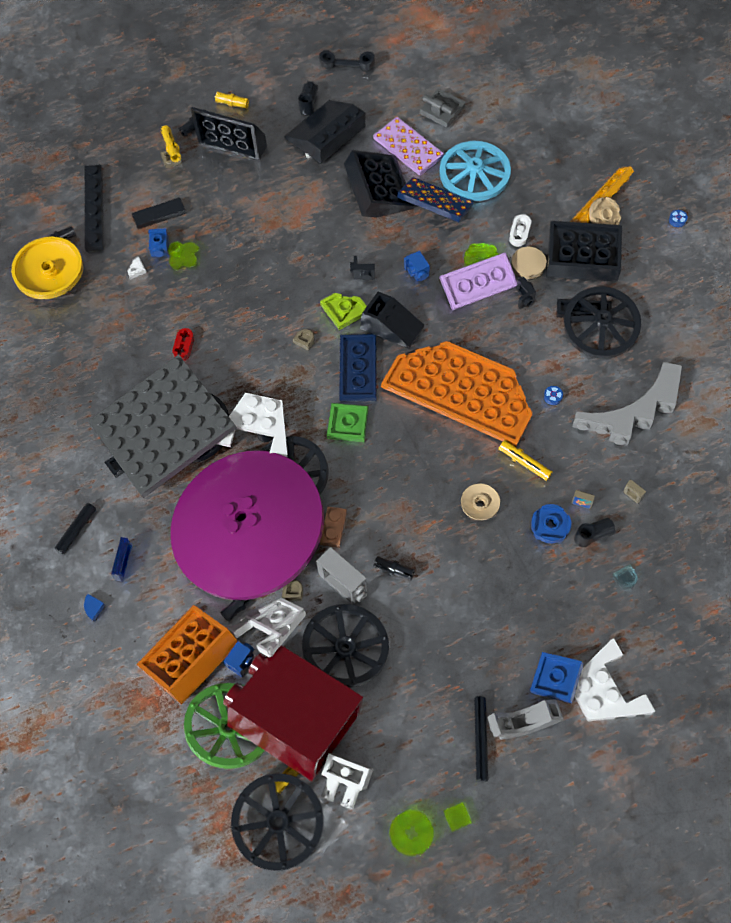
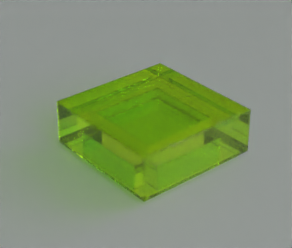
[443,802,472,832]

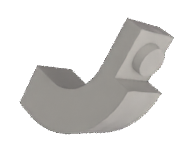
[487,700,563,740]

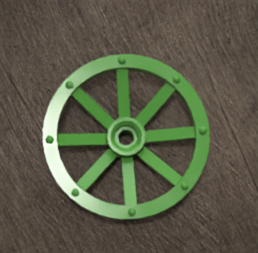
[184,683,265,769]

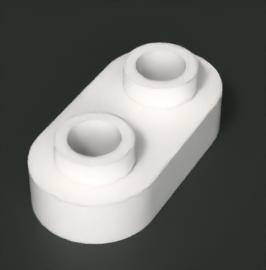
[509,214,531,247]

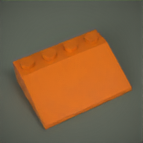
[136,605,237,705]

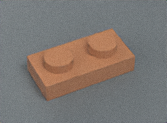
[320,506,347,548]

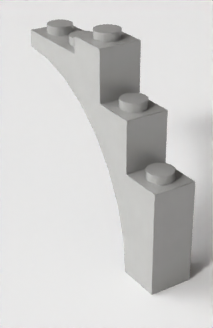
[572,362,682,445]

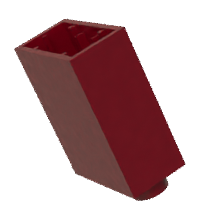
[223,645,363,781]

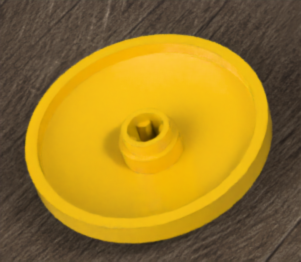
[11,237,83,299]

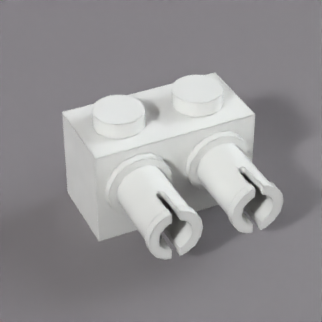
[321,753,374,809]

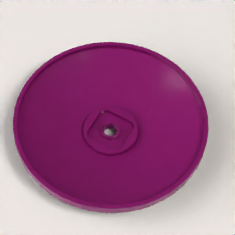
[171,451,324,600]

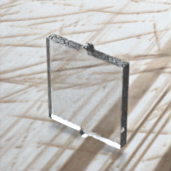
[295,799,347,854]

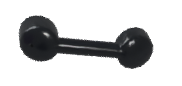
[319,50,375,71]

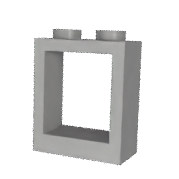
[316,547,367,605]

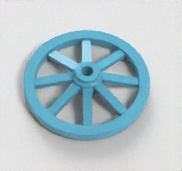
[440,141,511,201]

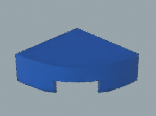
[84,594,105,622]

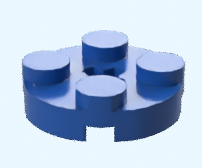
[531,504,571,544]

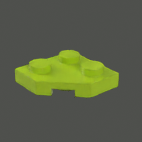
[320,293,367,330]

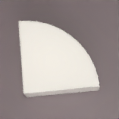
[128,257,147,279]

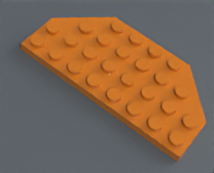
[381,341,532,447]

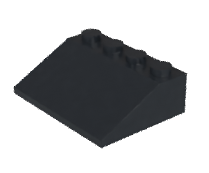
[284,100,366,163]
[191,107,267,160]
[344,150,415,218]
[546,221,622,282]

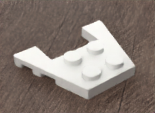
[217,393,287,457]
[225,598,306,658]
[574,639,655,721]

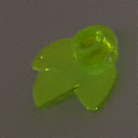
[168,241,199,271]

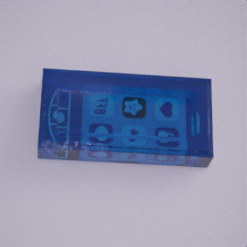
[111,537,132,582]

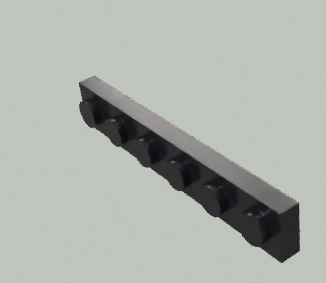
[85,164,103,252]

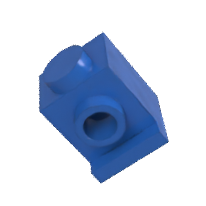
[149,228,169,257]
[404,251,430,282]
[223,641,255,678]

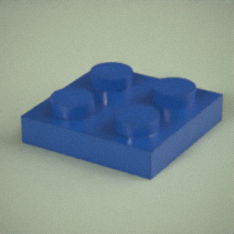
[530,652,584,703]

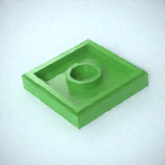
[327,403,369,442]

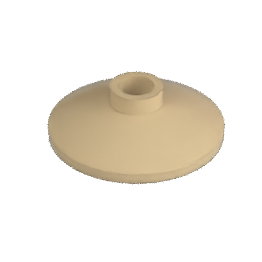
[461,484,500,520]

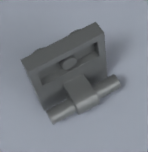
[420,88,466,127]

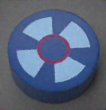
[669,210,688,228]
[544,386,563,405]

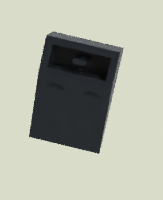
[360,291,424,349]

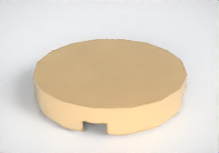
[589,197,621,225]
[511,247,547,279]

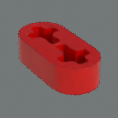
[172,328,194,361]

